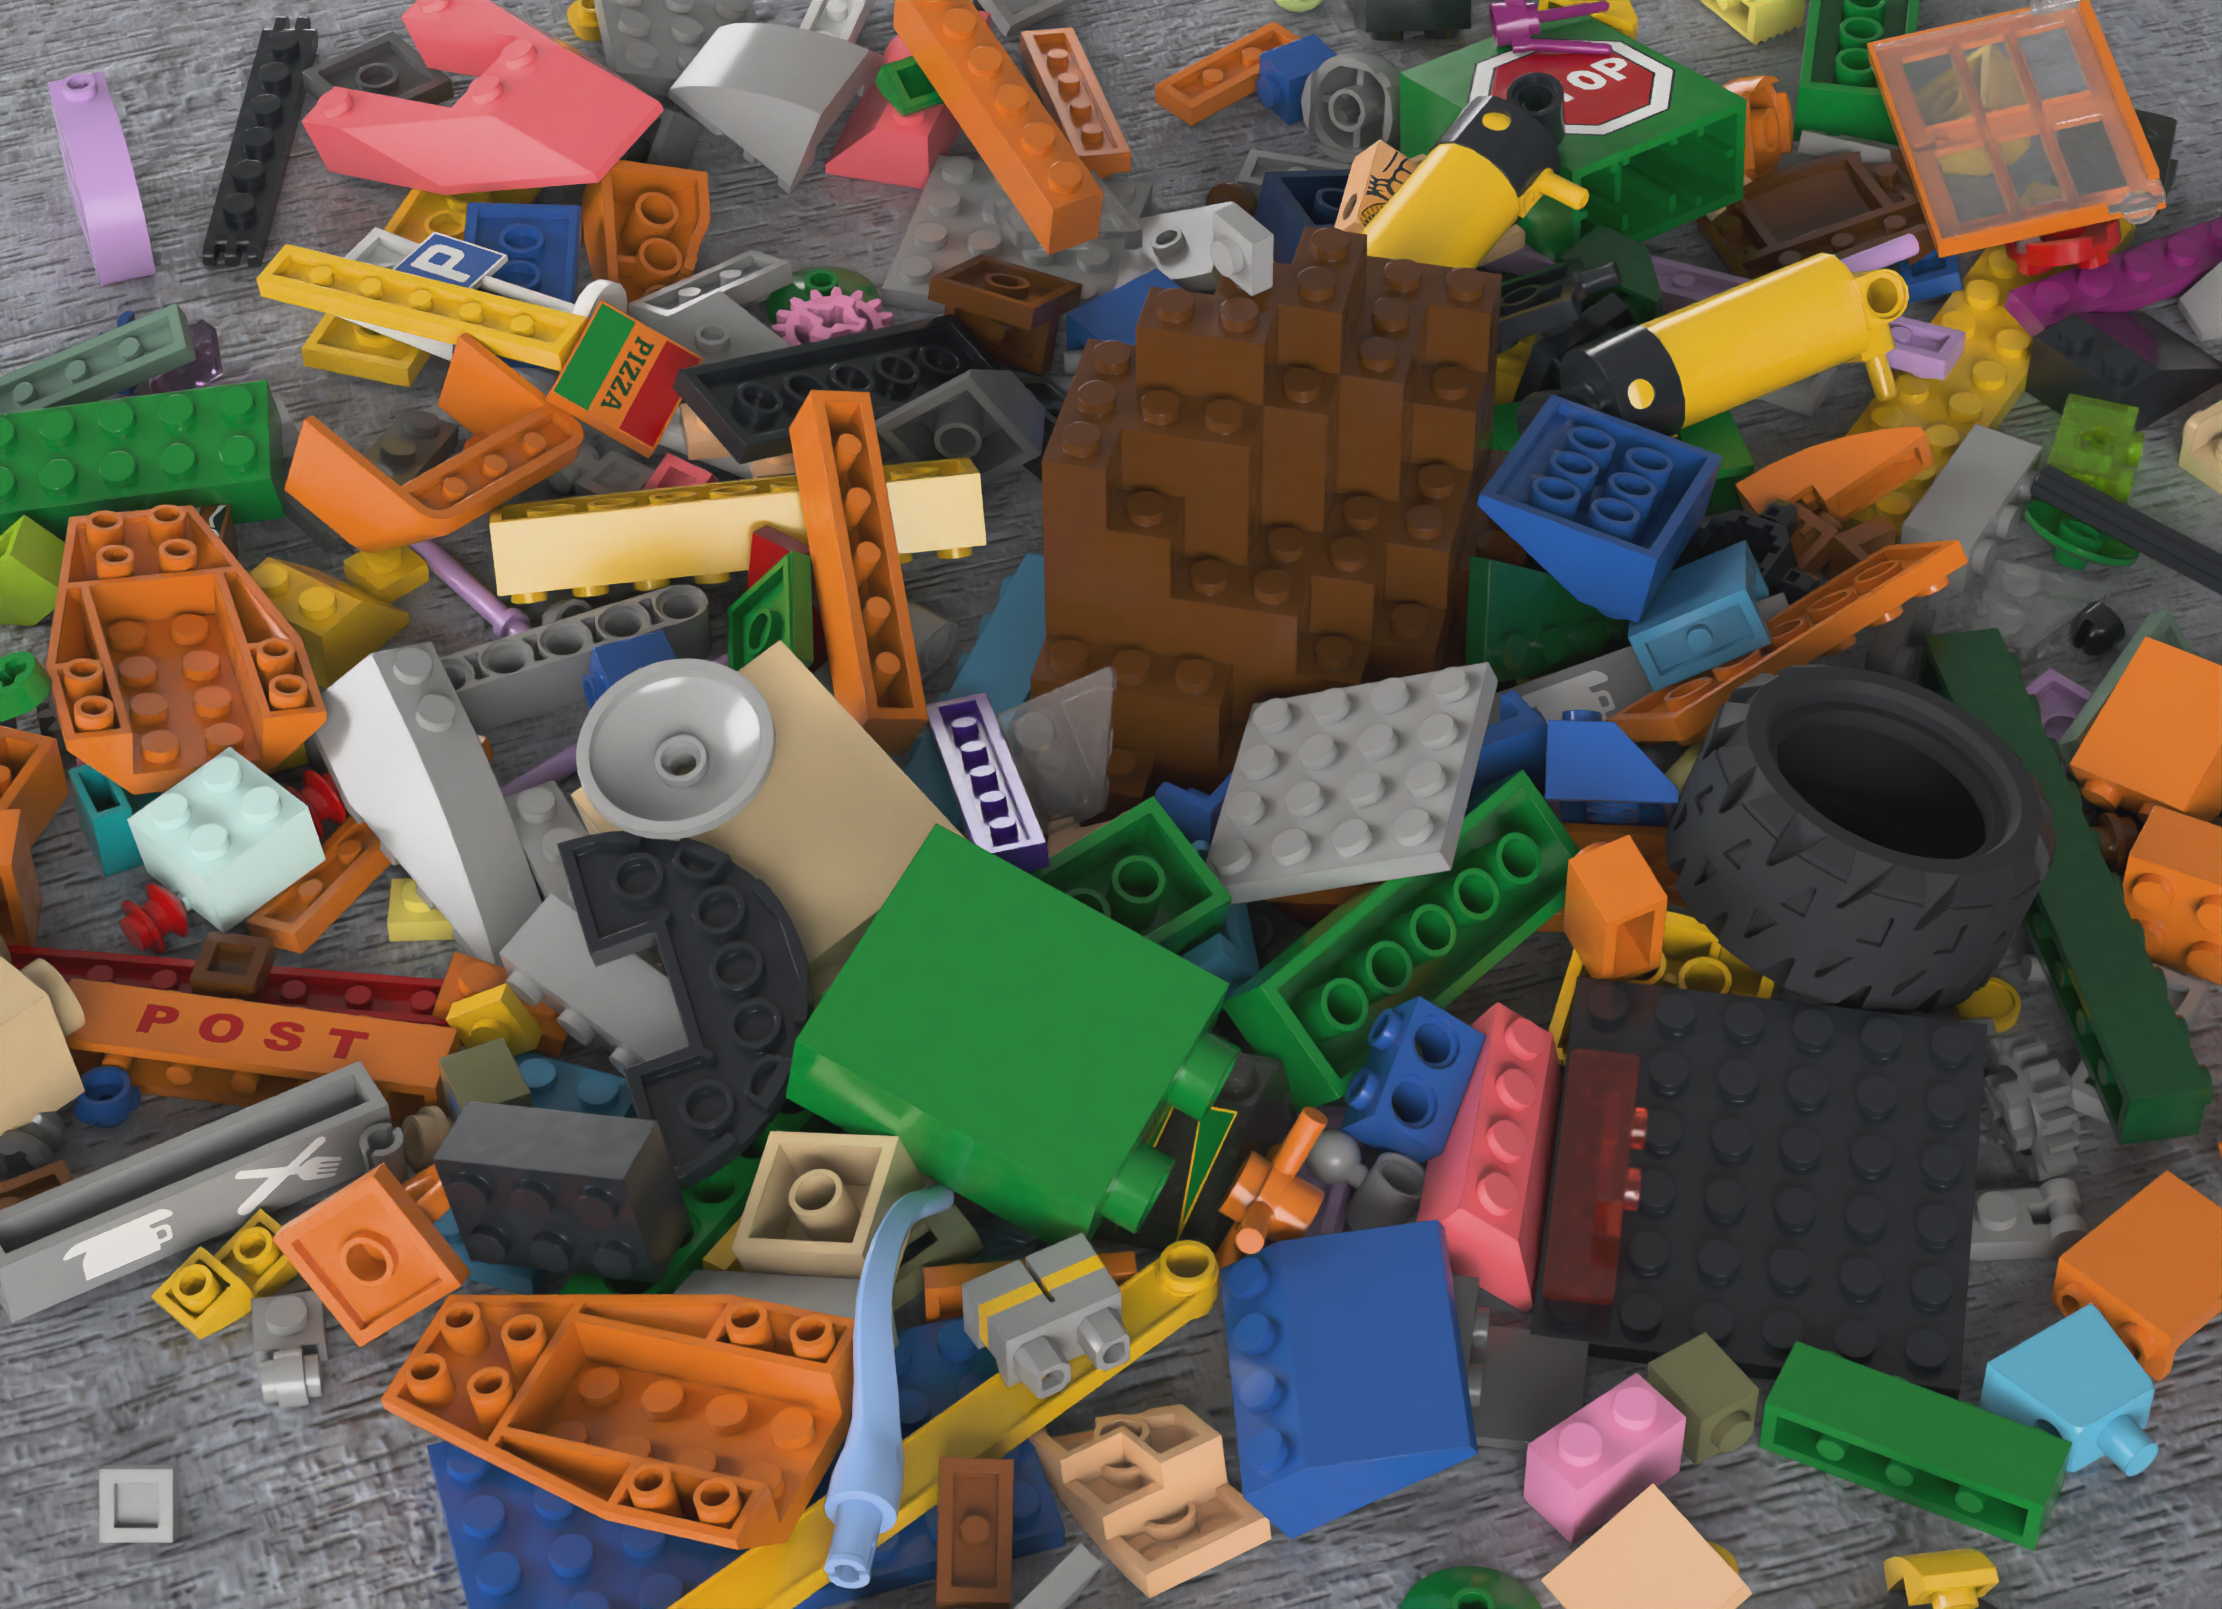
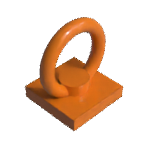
[272,1163,471,1348]

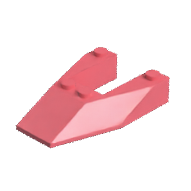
[301,0,664,195]

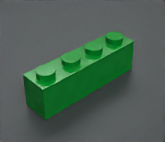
[1759,1341,2072,1551]

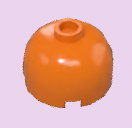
[1721,75,1793,181]

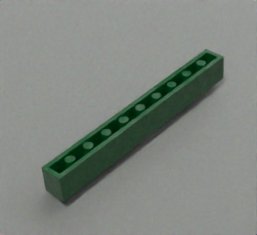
[1917,628,2213,1145]

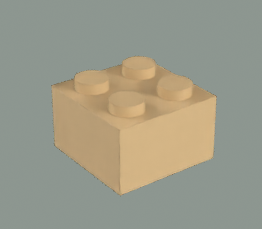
[731,1131,925,1287]

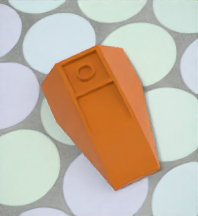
[46,504,327,795]
[381,1294,854,1550]

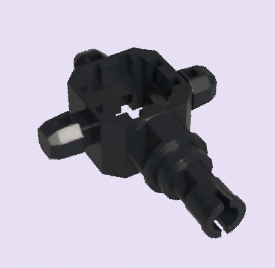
[1671,499,1821,605]

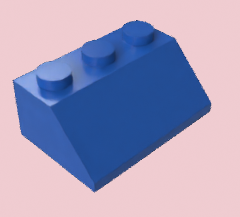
[1545,710,1679,827]

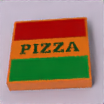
[545,300,704,459]

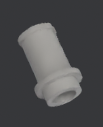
[359,1123,415,1185]

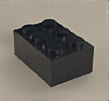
[433,1101,692,1283]

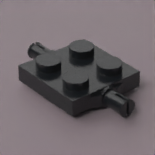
[1497,256,1622,354]

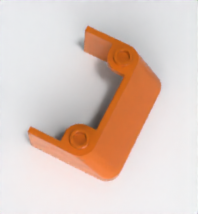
[284,332,584,553]

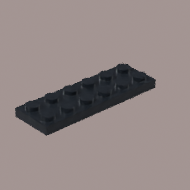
[673,314,1004,464]

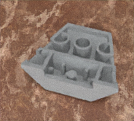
[668,23,887,194]

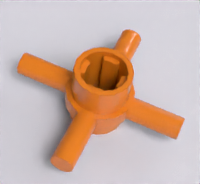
[1214,1107,1328,1288]

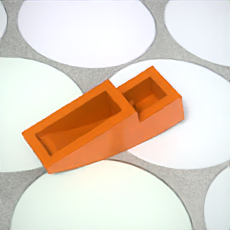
[1735,426,1934,524]

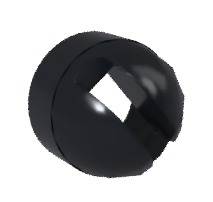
[2069,601,2125,656]

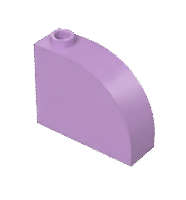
[47,71,156,286]

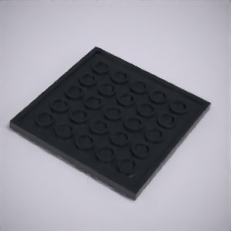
[1530,976,1987,1400]

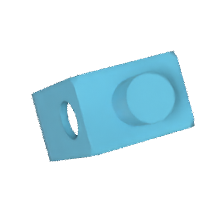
[1979,1303,2159,1476]

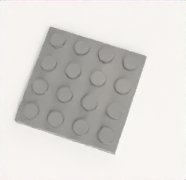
[882,155,1152,332]
[1206,662,1498,905]

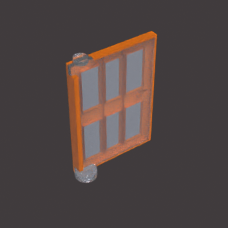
[1867,0,2166,258]

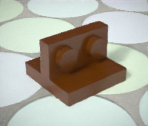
[928,254,1083,375]

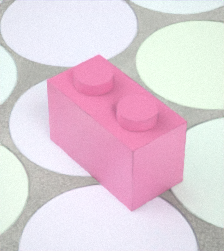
[1523,1372,1686,1544]

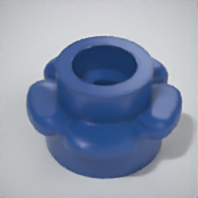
[74,1066,141,1128]

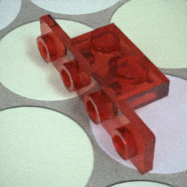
[1543,1048,1649,1305]

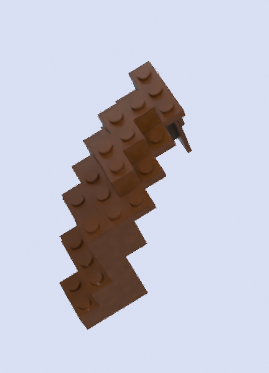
[1018,226,1550,827]

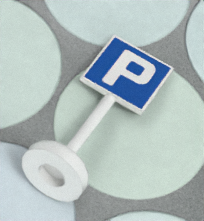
[392,231,627,321]

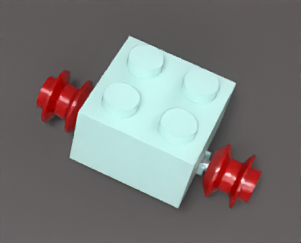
[119,747,346,955]

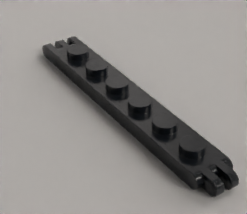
[202,16,318,267]

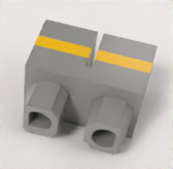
[962,1232,1130,1399]

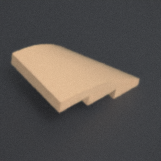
[1028,1404,1272,1599]

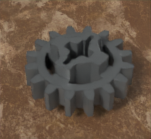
[1982,1030,2080,1182]

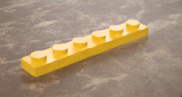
[256,244,588,371]

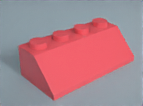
[825,11,991,190]
[1416,1002,1563,1313]

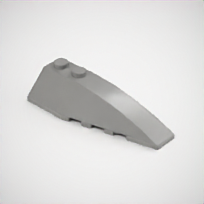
[312,641,542,968]

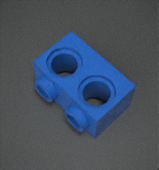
[1340,996,1486,1163]

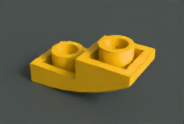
[151,1208,299,1340]
[1883,1548,1999,1609]

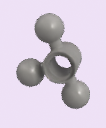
[1305,1129,1428,1231]

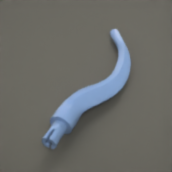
[824,1183,954,1589]

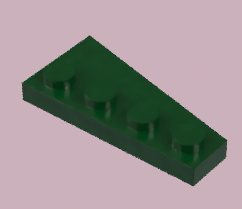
[1465,556,1632,683]

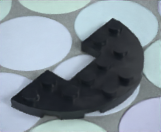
[557,831,814,1191]

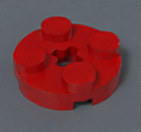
[2005,202,2121,276]

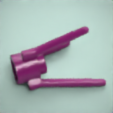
[1489,0,1613,55]

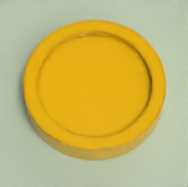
[1953,977,2021,1033]

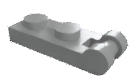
[1970,1178,2090,1261]

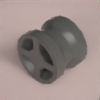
[0,1111,66,1179]

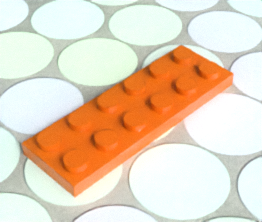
[1606,540,1968,747]

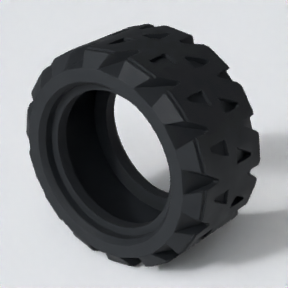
[1665,664,2057,1015]

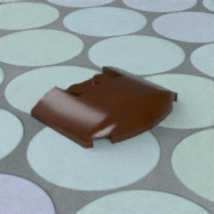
[1696,149,1960,280]

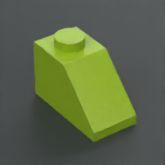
[0,515,65,626]

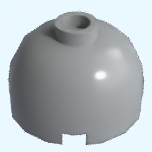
[1301,52,1401,163]

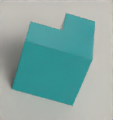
[68,764,161,877]

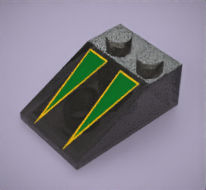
[1092,1053,1298,1253]

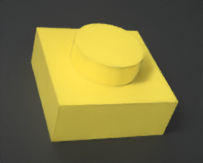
[387,878,455,942]

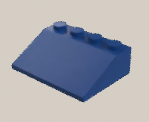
[1477,394,1723,623]
[1220,1220,1479,1539]

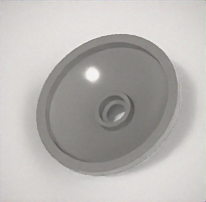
[576,658,776,839]

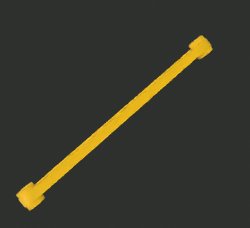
[667,1240,1219,1609]

